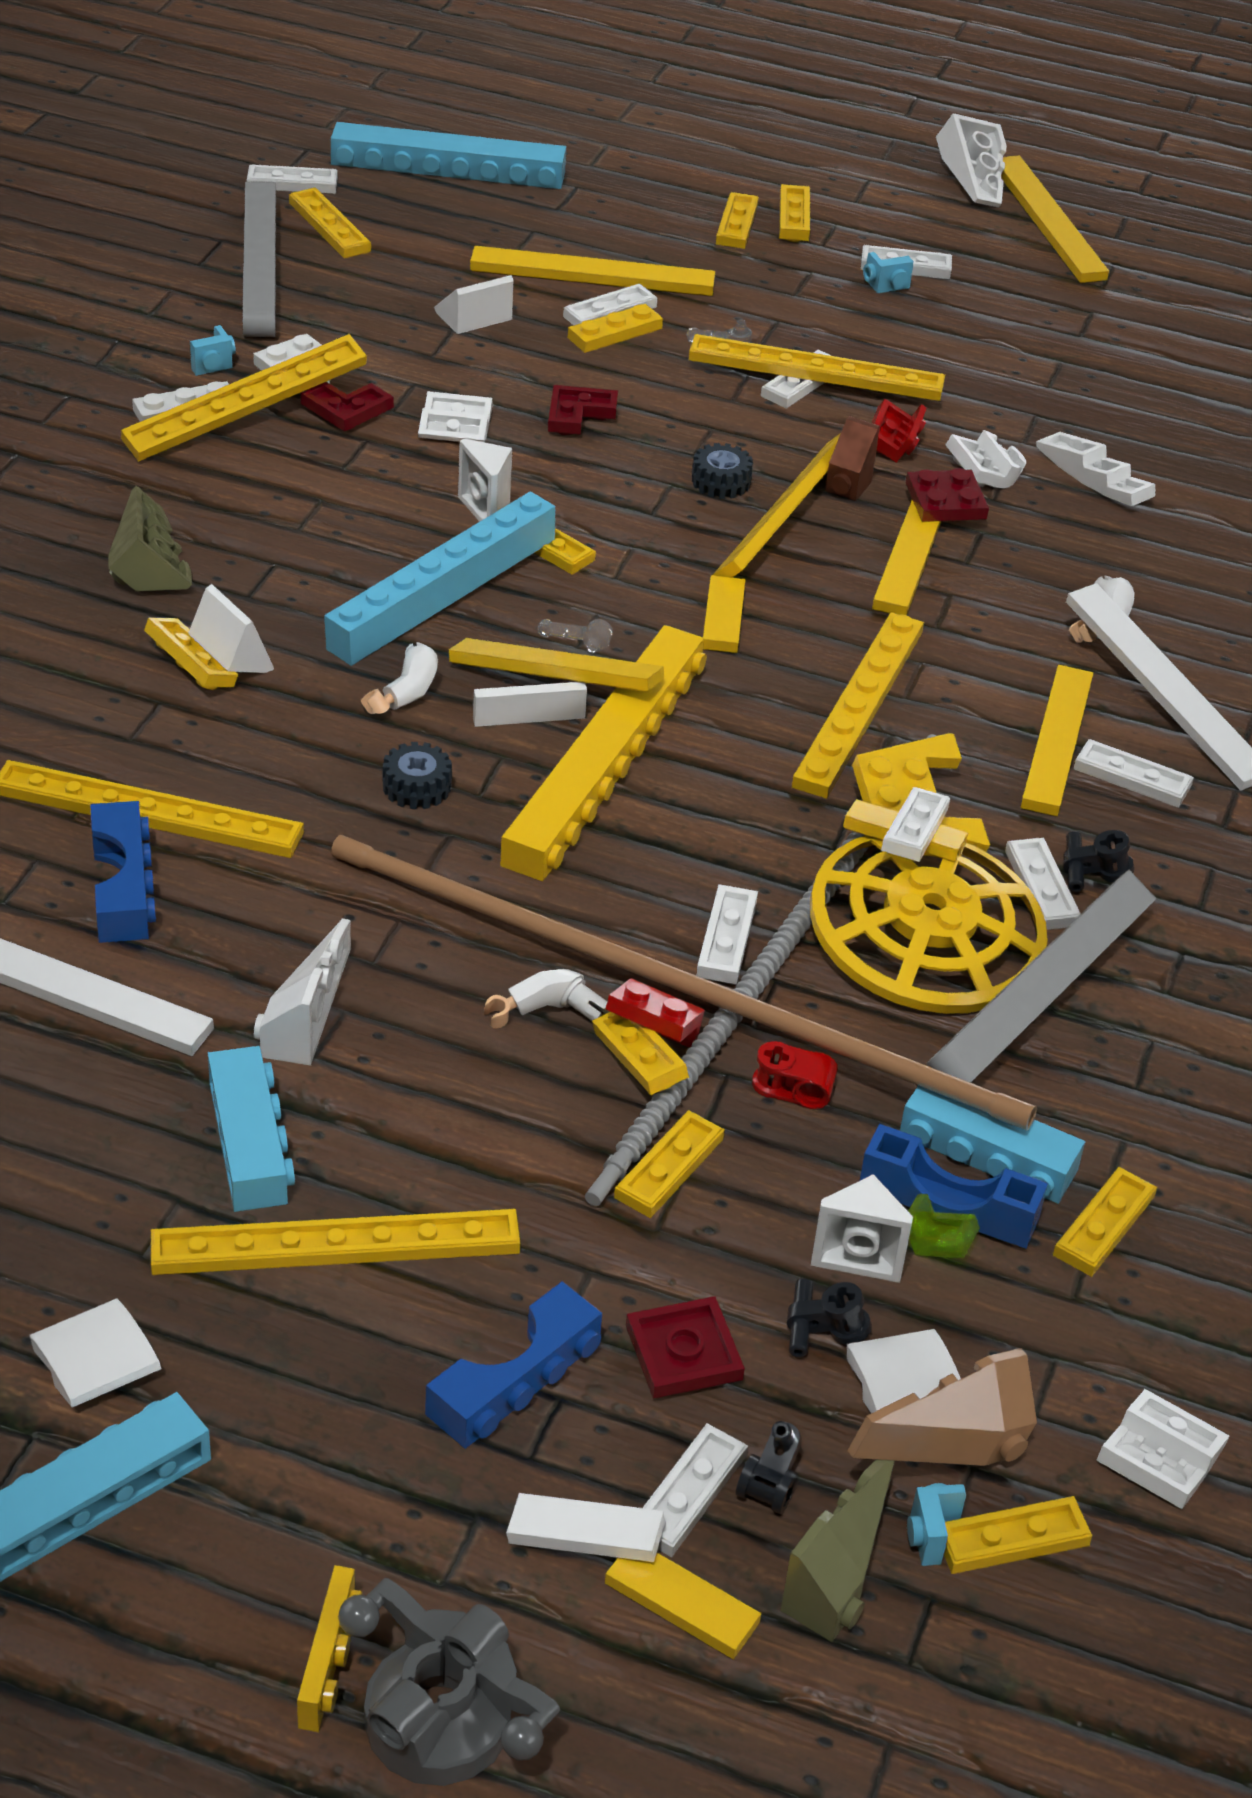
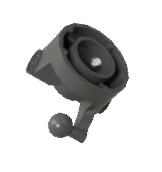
[338,1578,560,1786]

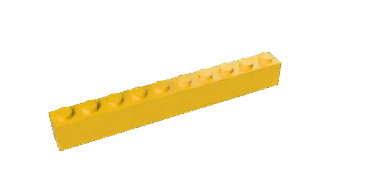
[500,625,707,882]

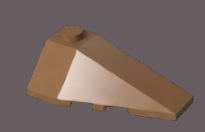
[847,1348,1037,1466]

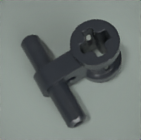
[1063,830,1135,892]
[787,1278,872,1358]
[736,1421,802,1515]

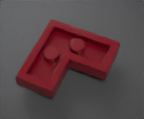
[300,382,394,431]
[548,385,618,435]

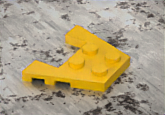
[852,733,990,852]

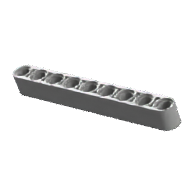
[243,182,276,337]
[926,869,1156,1082]

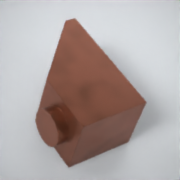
[825,416,880,501]

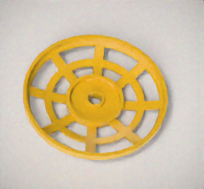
[810,835,1048,1014]

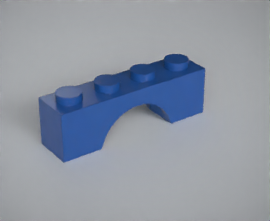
[90,801,156,943]
[860,1123,1048,1249]
[425,1281,602,1449]

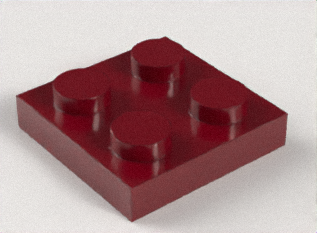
[905,468,989,522]
[626,1296,745,1399]

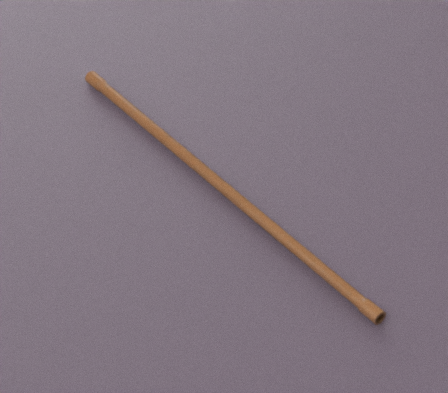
[331,835,1037,1131]

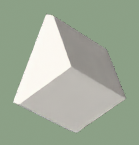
[434,275,513,334]
[458,438,512,522]
[188,584,274,673]
[811,1174,913,1283]

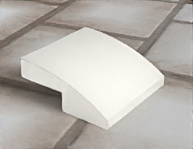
[418,391,493,442]
[30,1298,161,1407]
[847,1329,961,1413]
[1097,1389,1229,1509]

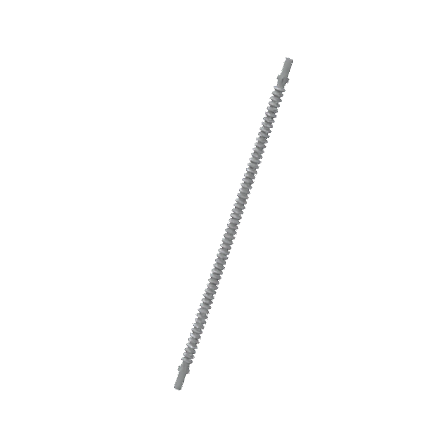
[585,734,936,1206]

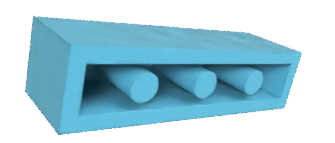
[208,1046,295,1212]
[900,1086,1085,1204]

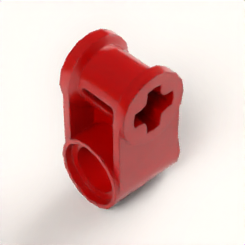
[752,1041,838,1109]

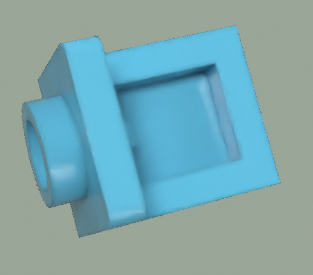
[863,252,914,293]
[190,325,236,376]
[907,1483,966,1566]

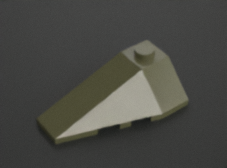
[108,486,192,591]
[781,1459,895,1642]

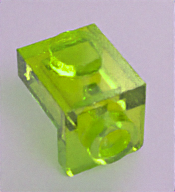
[907,1194,980,1258]

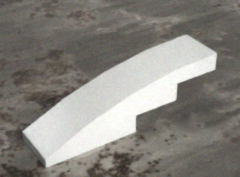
[1036,432,1155,506]

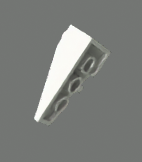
[936,113,1007,208]
[254,919,351,1066]

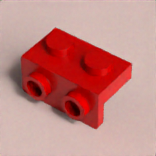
[872,399,927,463]
[605,978,705,1047]

